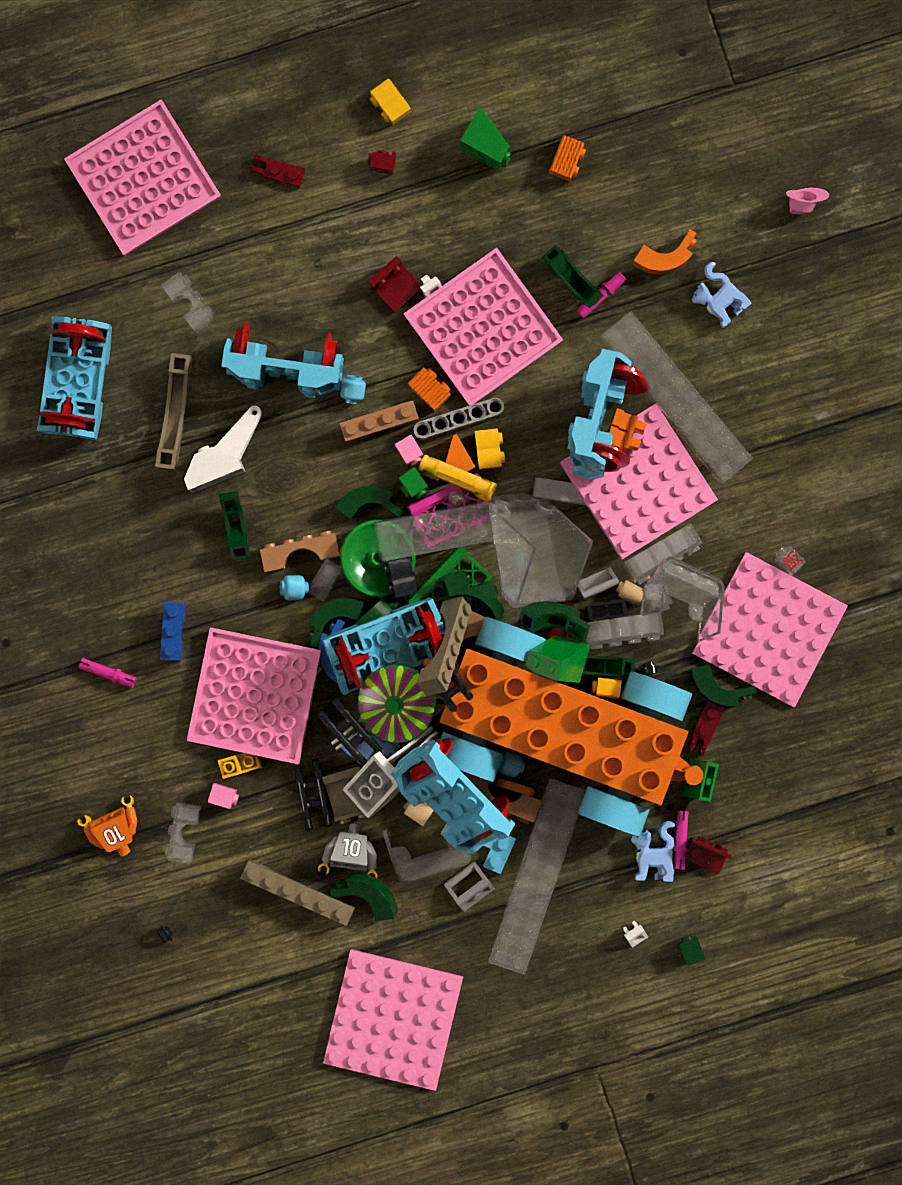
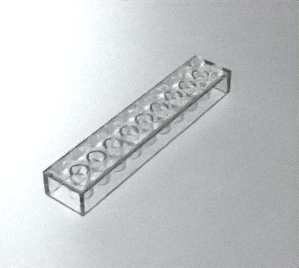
[600,311,753,485]
[488,777,586,975]

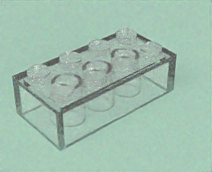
[622,523,703,585]
[585,612,664,650]

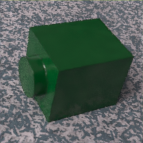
[678,934,705,966]

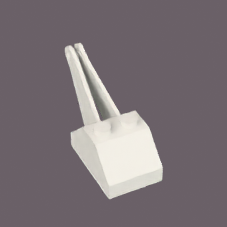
[184,406,262,494]
[343,726,438,818]

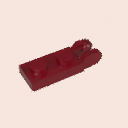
[250,155,306,188]
[687,700,725,756]

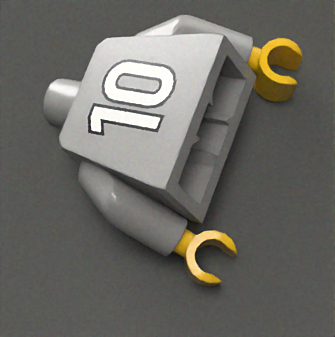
[318,824,378,878]

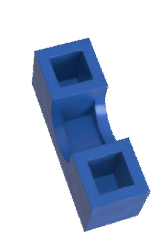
[160,601,186,661]

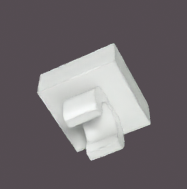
[420,275,442,297]
[624,921,648,948]

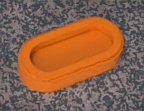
[496,778,535,796]

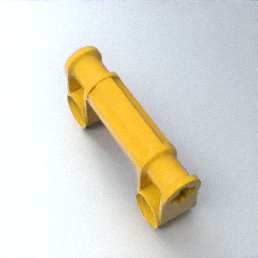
[419,455,498,503]

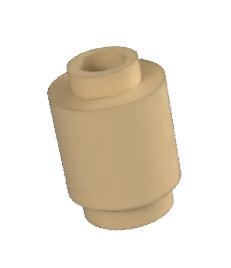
[616,580,646,606]

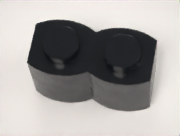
[382,556,417,599]
[586,599,627,622]

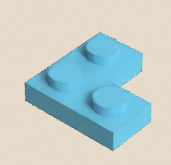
[483,836,516,874]

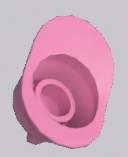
[786,188,829,214]

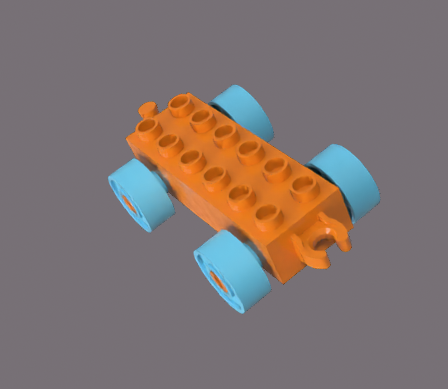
[423,617,703,837]

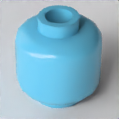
[340,375,366,404]
[280,575,309,600]
[498,750,525,778]

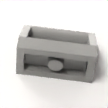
[575,567,620,600]
[444,861,495,912]

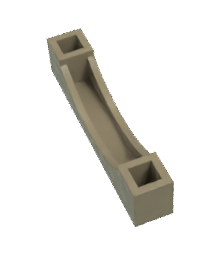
[155,353,193,472]
[417,596,471,696]
[240,860,355,926]

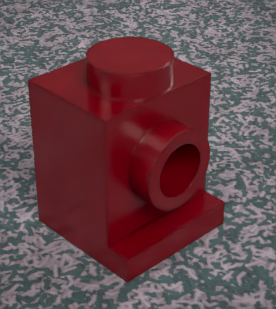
[367,150,397,175]

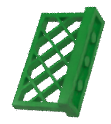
[406,545,493,628]

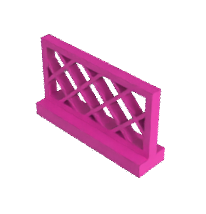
[407,473,496,548]

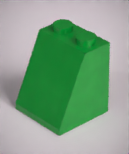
[460,108,511,172]
[524,634,590,683]

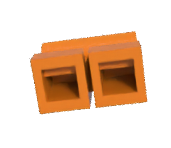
[607,408,647,452]

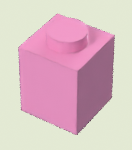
[395,435,423,466]
[208,783,239,809]

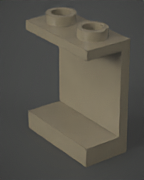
[322,766,366,824]

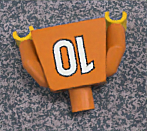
[77,796,137,857]

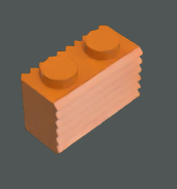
[549,135,586,182]
[408,367,451,412]

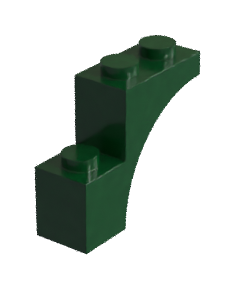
[541,245,603,309]
[439,571,504,620]
[582,655,634,678]

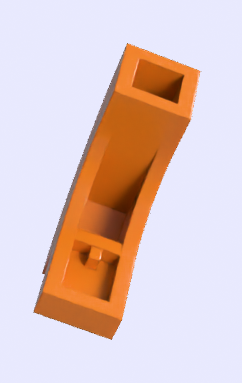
[633,229,697,274]

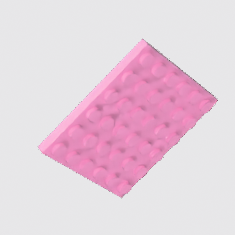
[64,100,221,256]
[404,248,563,406]
[560,404,718,560]
[692,552,848,707]
[187,628,322,764]
[323,949,463,1091]

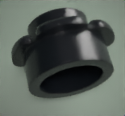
[640,662,659,676]
[156,925,173,943]

